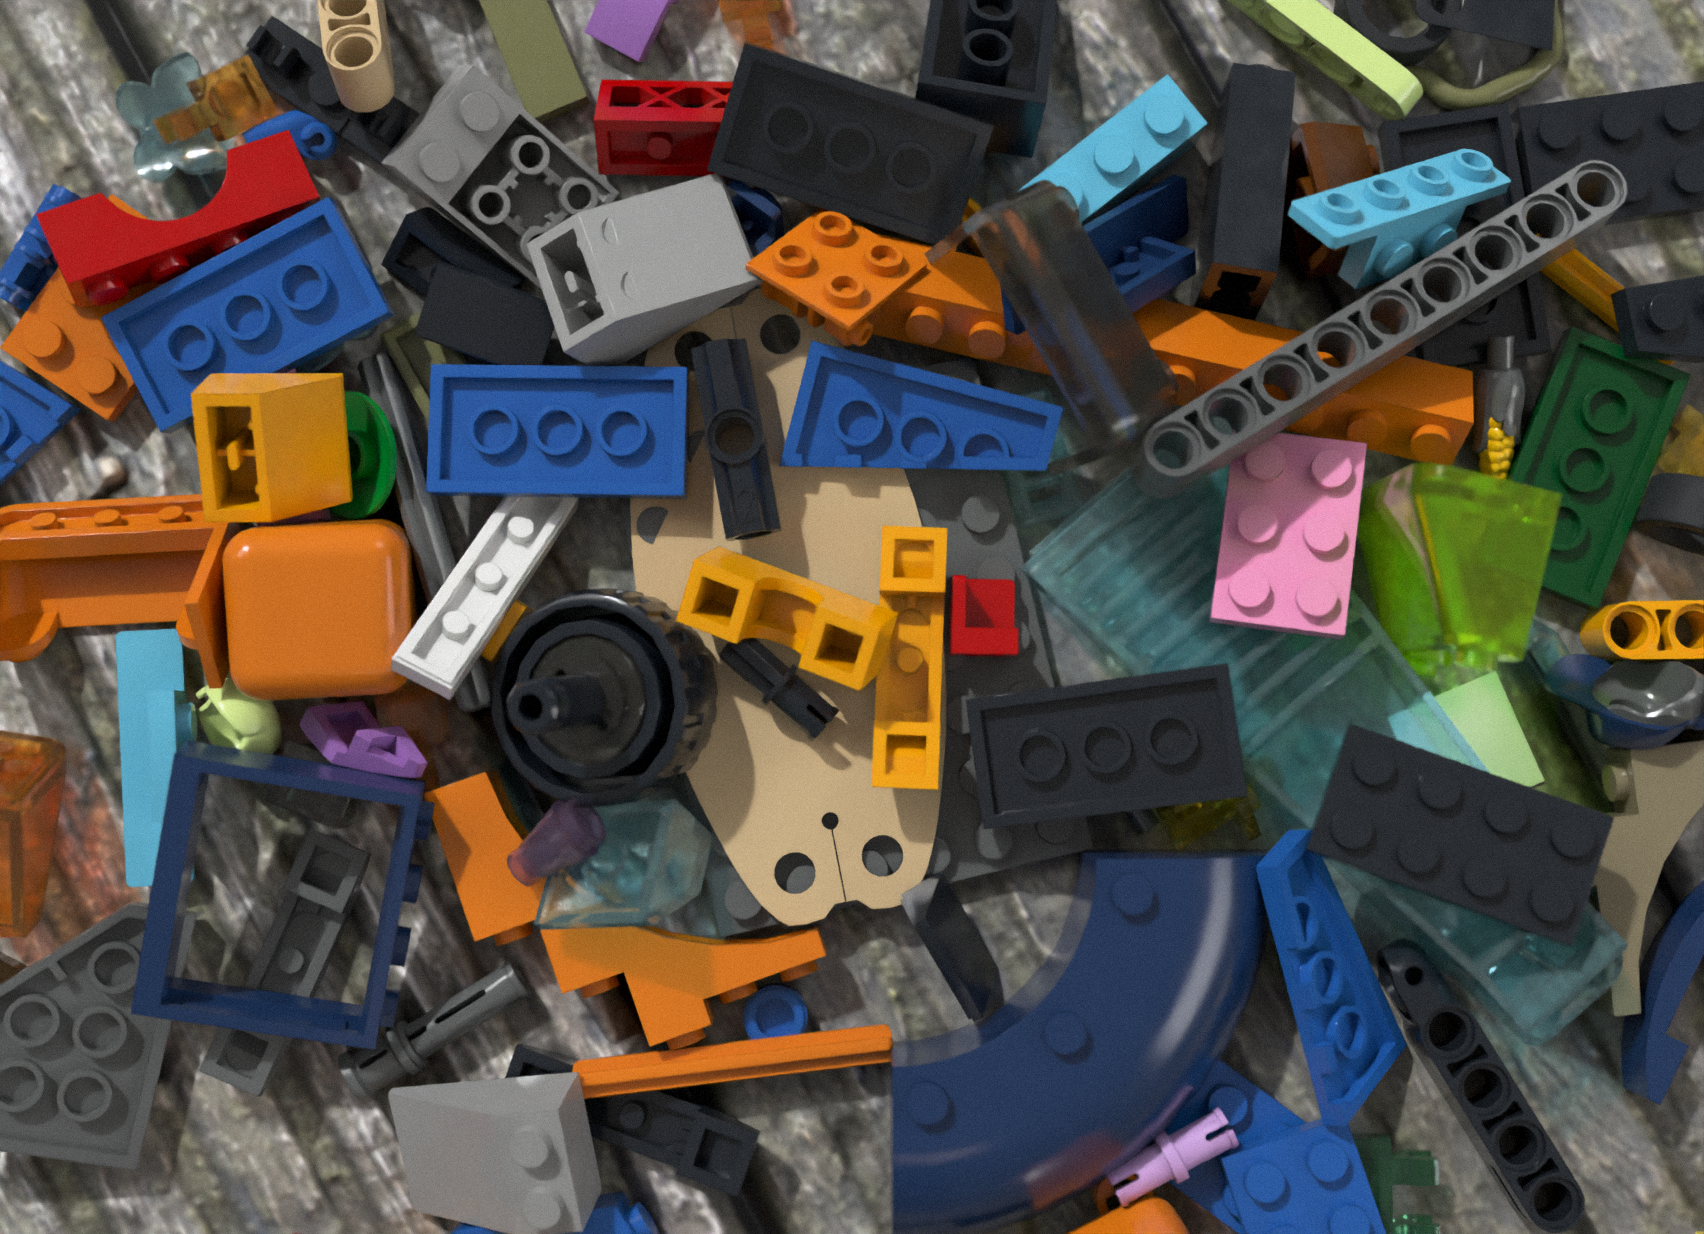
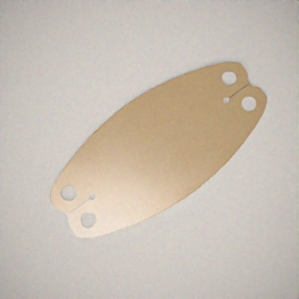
[630,288,947,926]

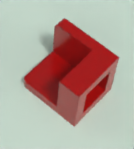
[949,575,1018,657]

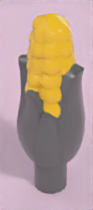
[1471,334,1525,486]

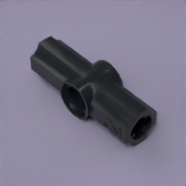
[691,338,782,541]

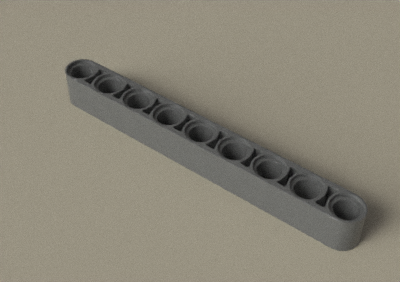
[1132,160,1627,498]

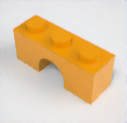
[676,546,899,691]

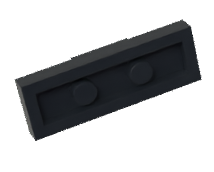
[236,15,420,170]

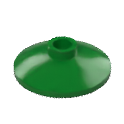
[328,391,397,519]

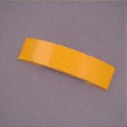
[871,526,947,790]

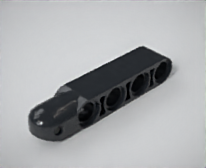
[1376,938,1585,1233]

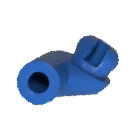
[241,110,338,161]

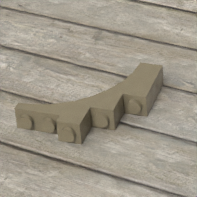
[1577,674,1704,1017]

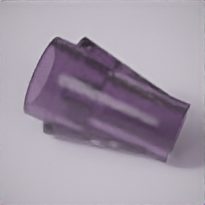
[507,797,606,887]

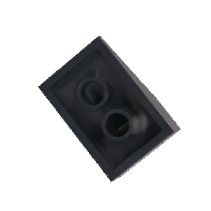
[914,0,1057,158]

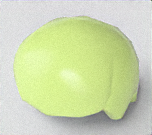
[196,678,282,780]

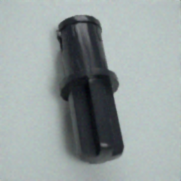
[719,638,839,742]

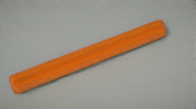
[572,1024,894,1099]

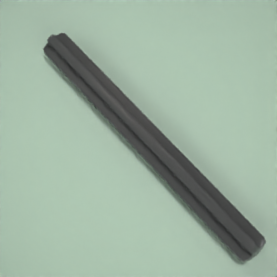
[358,353,492,712]

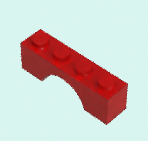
[36,130,320,307]

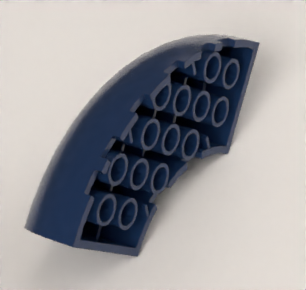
[890,849,1270,1234]

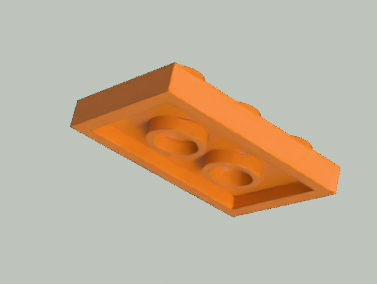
[0,194,200,423]

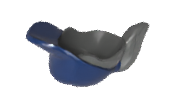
[1543,654,1704,750]

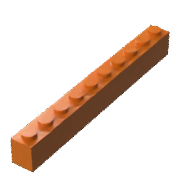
[867,233,1474,468]

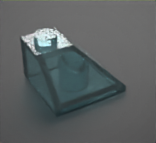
[534,799,714,930]

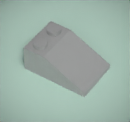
[388,1072,602,1234]

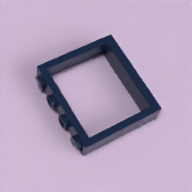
[131,740,435,1050]

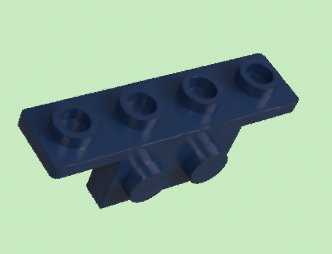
[1000,174,1196,335]

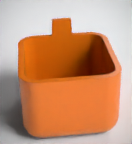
[222,519,417,701]

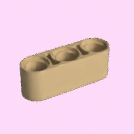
[317,0,395,112]

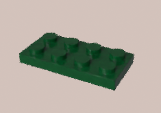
[1471,326,1691,610]

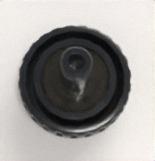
[491,588,718,808]

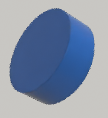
[743,983,808,1039]

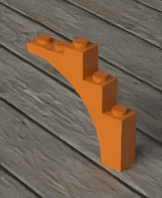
[424,771,827,1050]

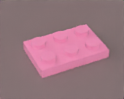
[1209,430,1367,640]

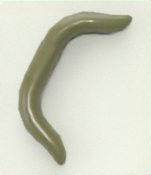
[1405,0,1565,111]

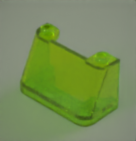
[1357,463,1562,678]

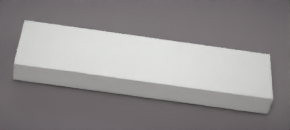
[391,497,579,700]

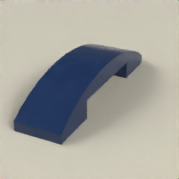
[1621,880,1704,1105]

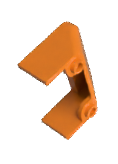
[0,494,240,689]

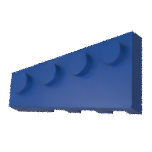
[779,341,1064,471]

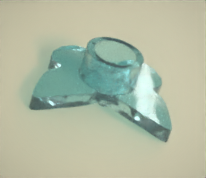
[115,52,227,183]

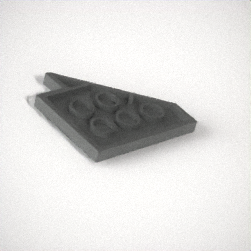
[0,901,197,1171]

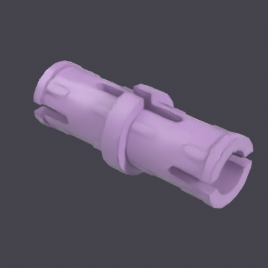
[1107,1107,1239,1208]

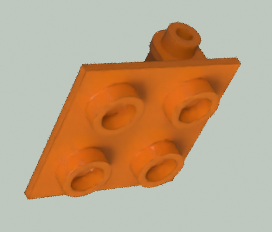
[745,208,927,347]

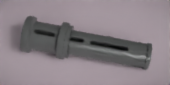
[338,960,531,1105]

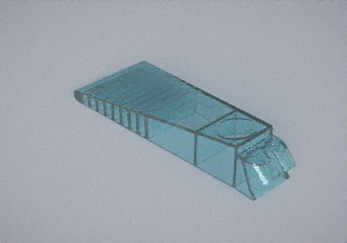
[1019,417,1628,1046]

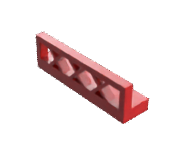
[594,80,733,177]

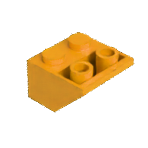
[191,373,353,522]

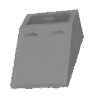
[381,65,619,290]
[526,173,763,366]

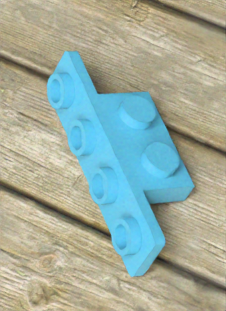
[1288,149,1511,289]
[115,629,197,887]

